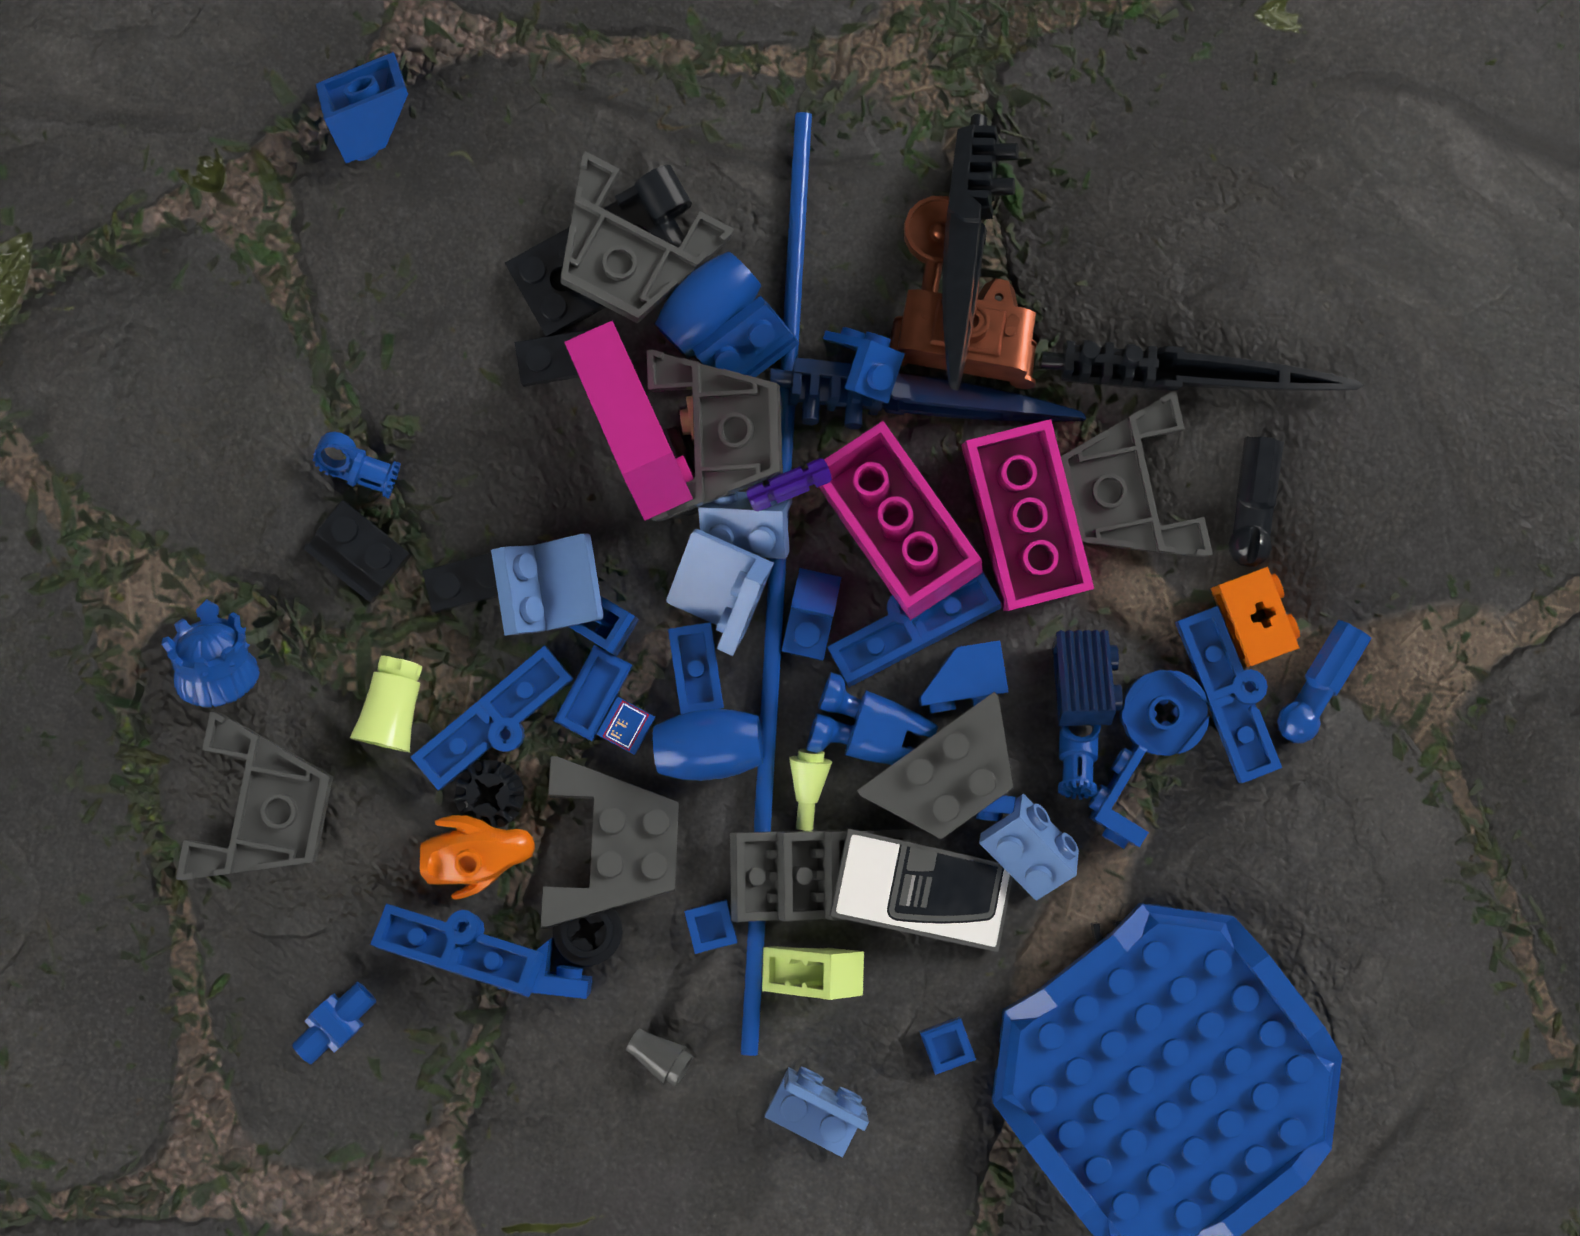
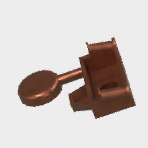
[889,196,1037,389]

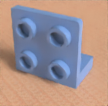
[666,529,774,656]
[491,533,603,636]
[765,1066,869,1158]

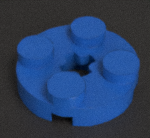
[1119,670,1209,756]

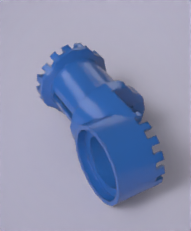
[313,432,401,498]
[1058,725,1101,799]

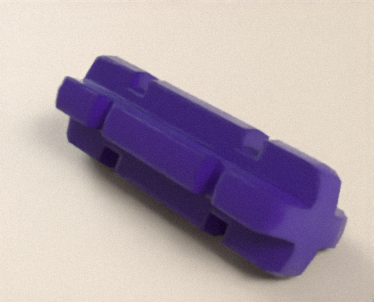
[746,458,832,512]

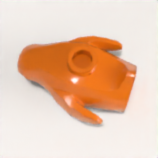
[420,815,535,900]

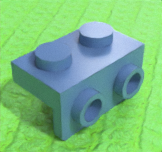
[698,491,792,559]
[979,794,1079,901]

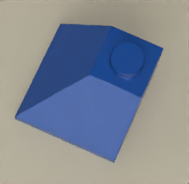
[316,52,408,163]

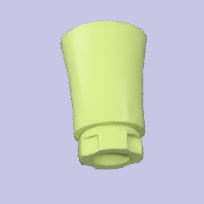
[350,656,422,752]

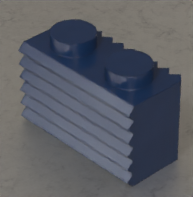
[1052,629,1123,726]

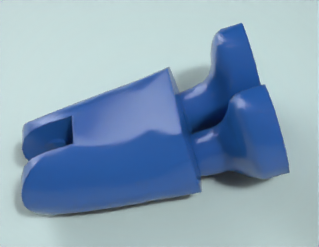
[806,672,939,765]

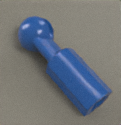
[1277,620,1371,743]

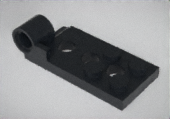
[505,165,692,337]

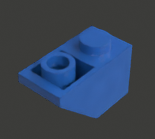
[918,640,1008,713]

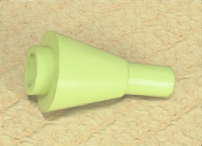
[789,749,832,831]

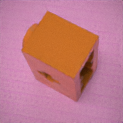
[1210,567,1300,668]

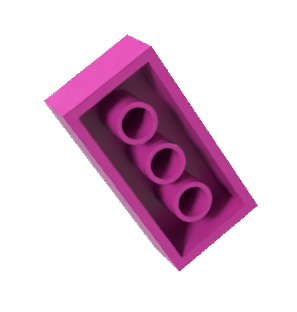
[564,320,694,521]
[961,419,1094,611]
[818,421,983,620]

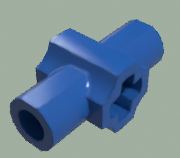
[292,982,376,1064]

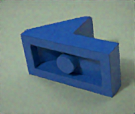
[781,568,842,661]
[499,937,593,999]

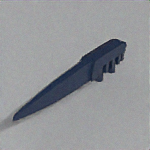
[769,358,1086,429]

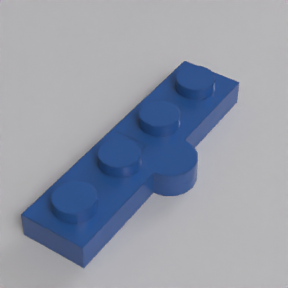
[828,572,1001,688]
[1175,606,1282,783]
[411,645,574,790]
[370,903,545,998]

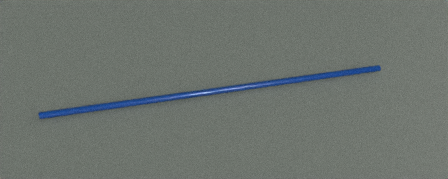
[741,112,812,1056]

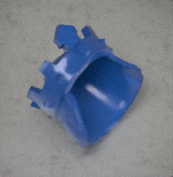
[161,599,260,707]

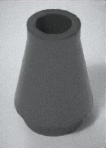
[626,1028,694,1087]

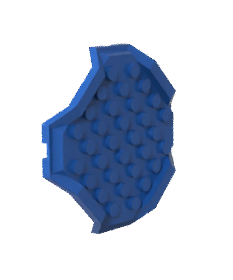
[992,903,1342,1236]

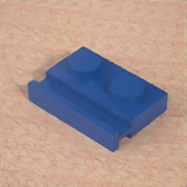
[692,296,800,377]

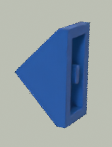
[568,595,639,656]

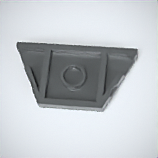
[857,692,1014,839]

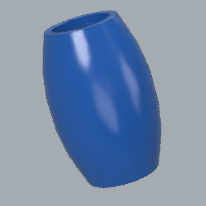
[654,251,761,358]
[653,709,764,781]

